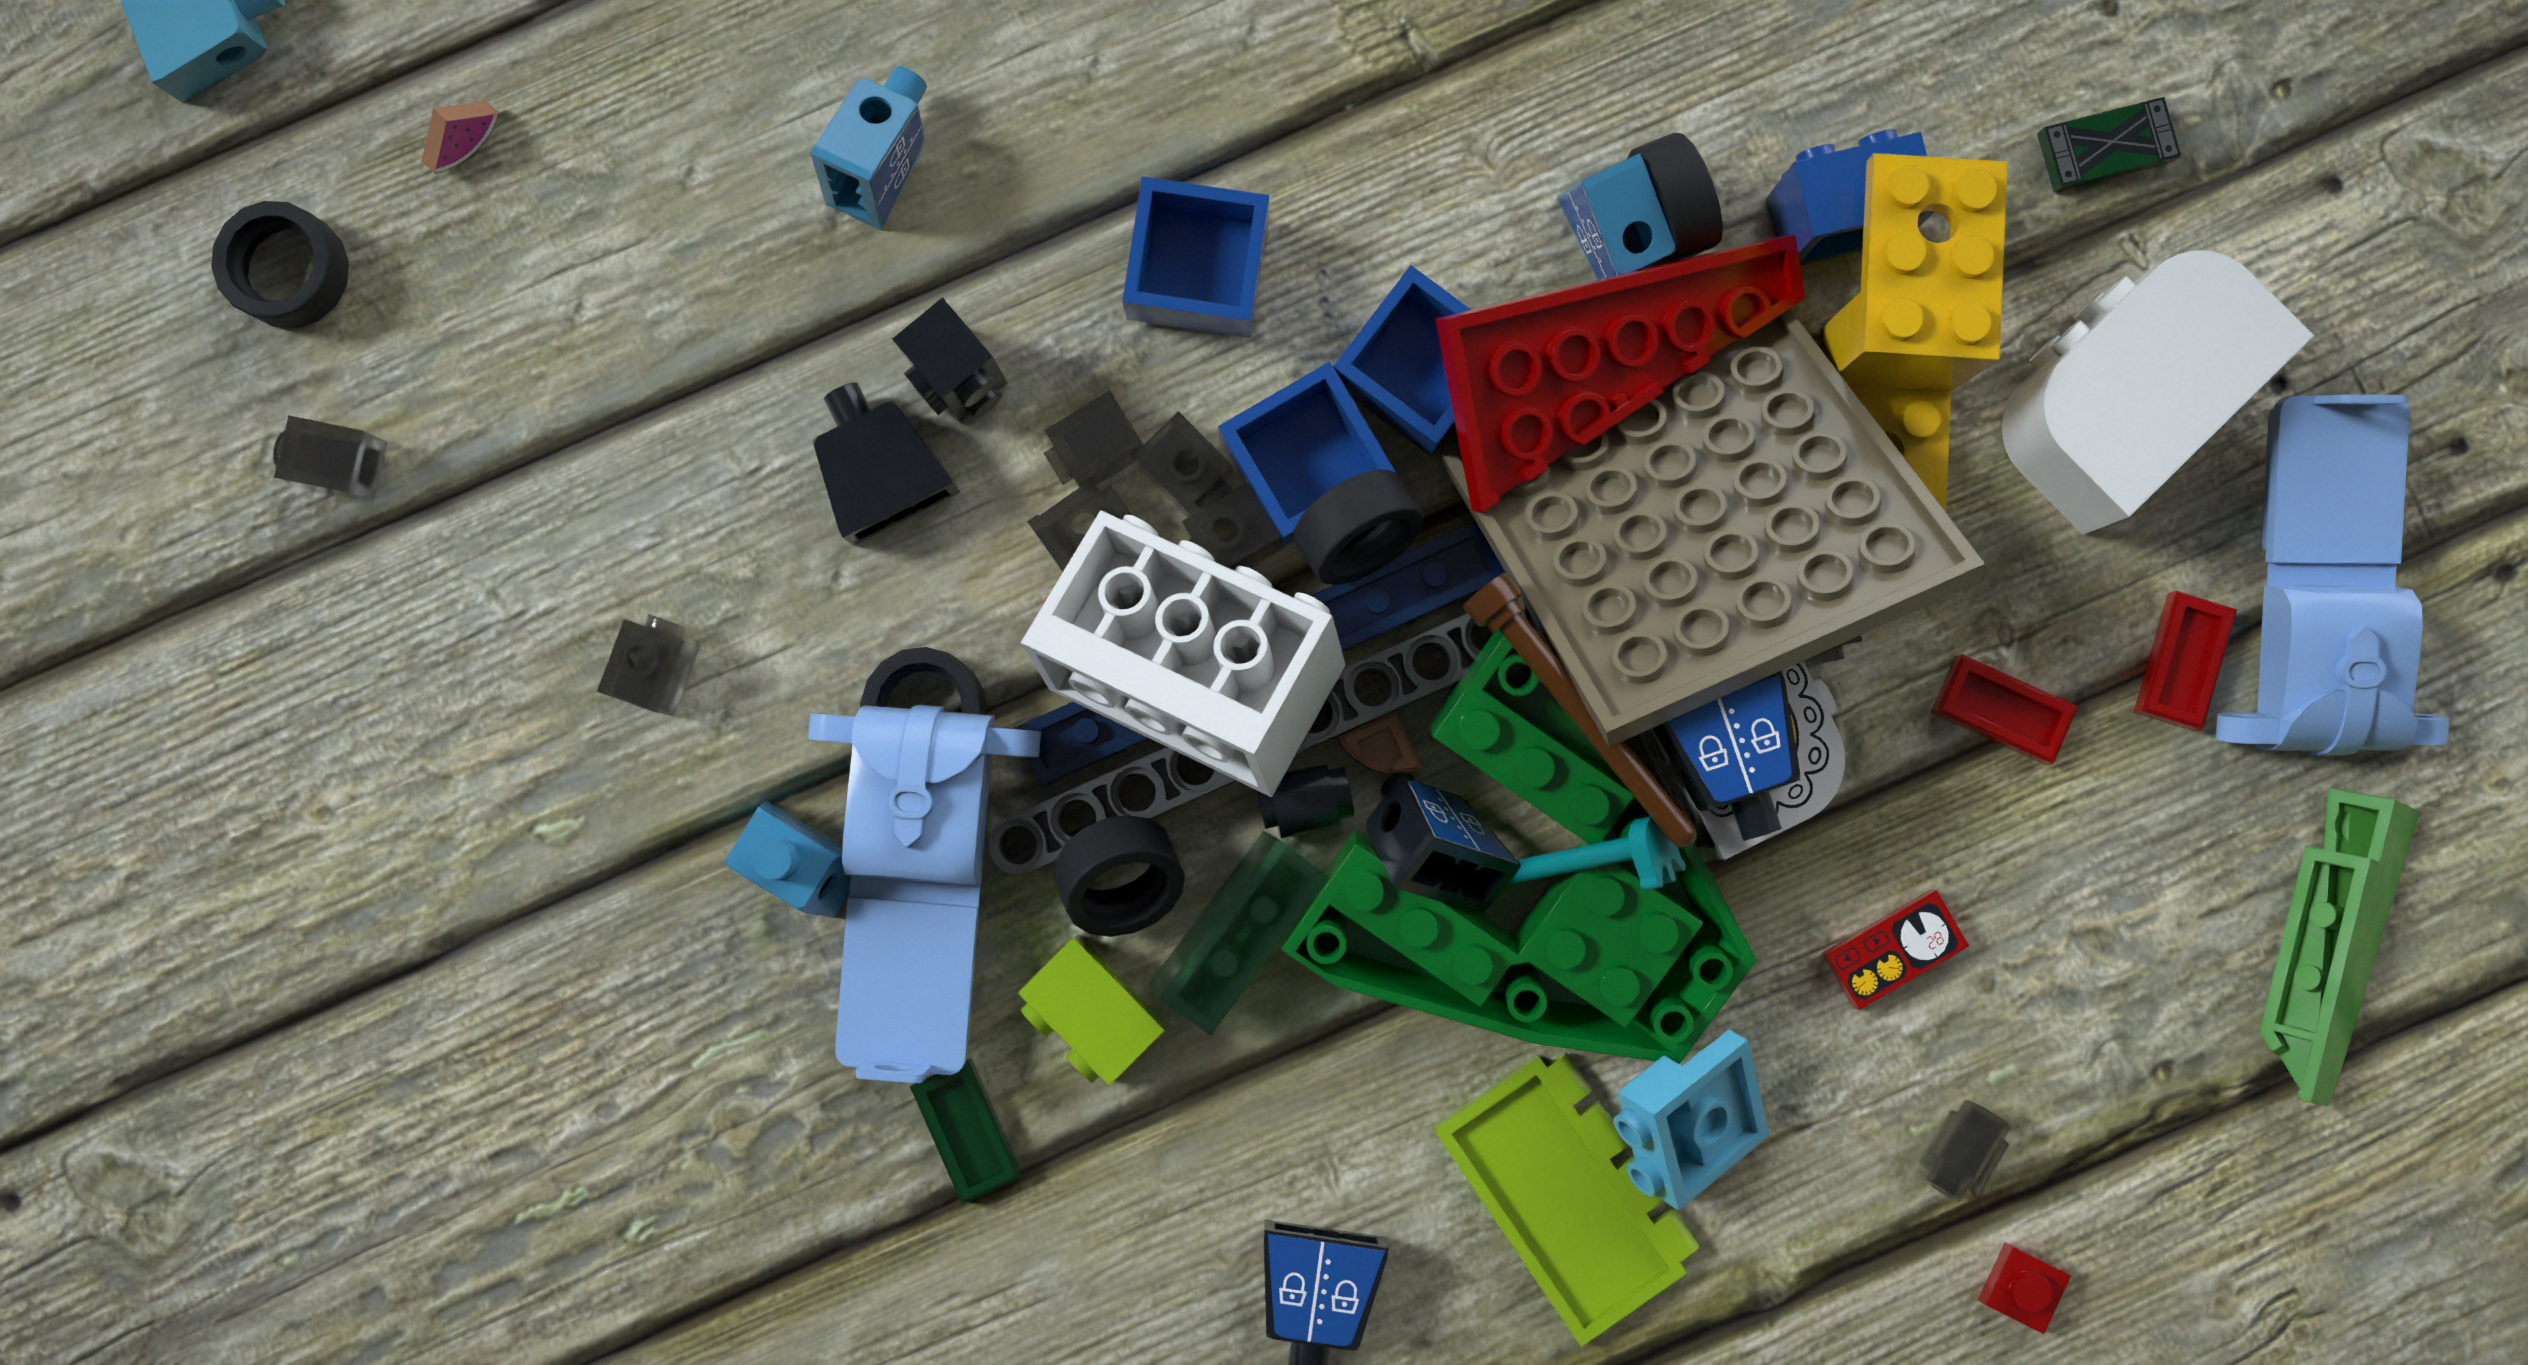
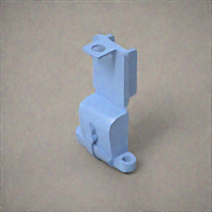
[2216,395,2449,756]
[808,705,1041,1083]

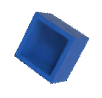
[1766,129,1935,266]
[1122,176,1269,338]
[1333,265,1471,457]
[1218,361,1396,547]

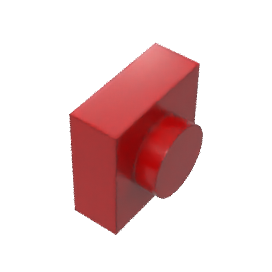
[1978,1242,2071,1334]

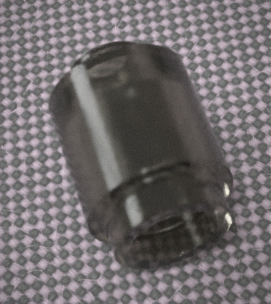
[1919,1100,2011,1202]

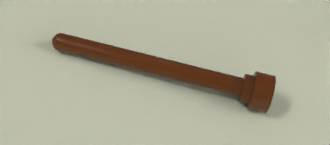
[1463,573,1696,848]

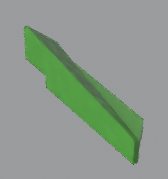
[2259,788,2418,1106]

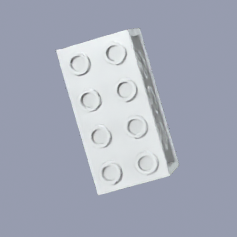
[1021,510,1345,797]

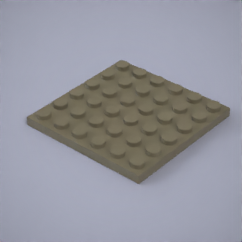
[1440,309,1985,747]

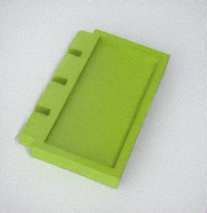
[1432,1052,1699,1347]

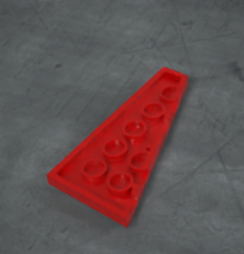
[1436,235,1805,513]

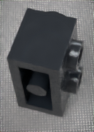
[892,297,1008,422]

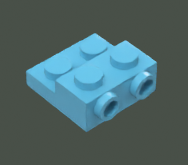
[1613,1029,1770,1211]

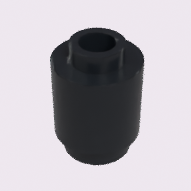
[1257,764,1354,839]

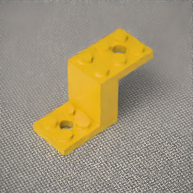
[1821,153,2008,512]

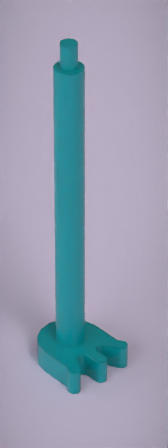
[1507,817,1686,891]

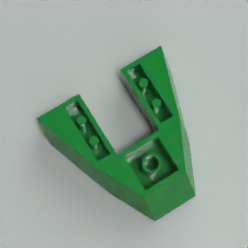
[1281,631,1757,1064]

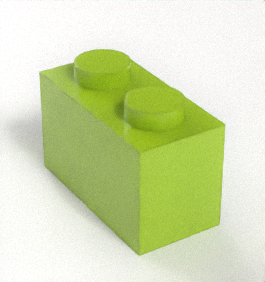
[1018,935,1168,1086]

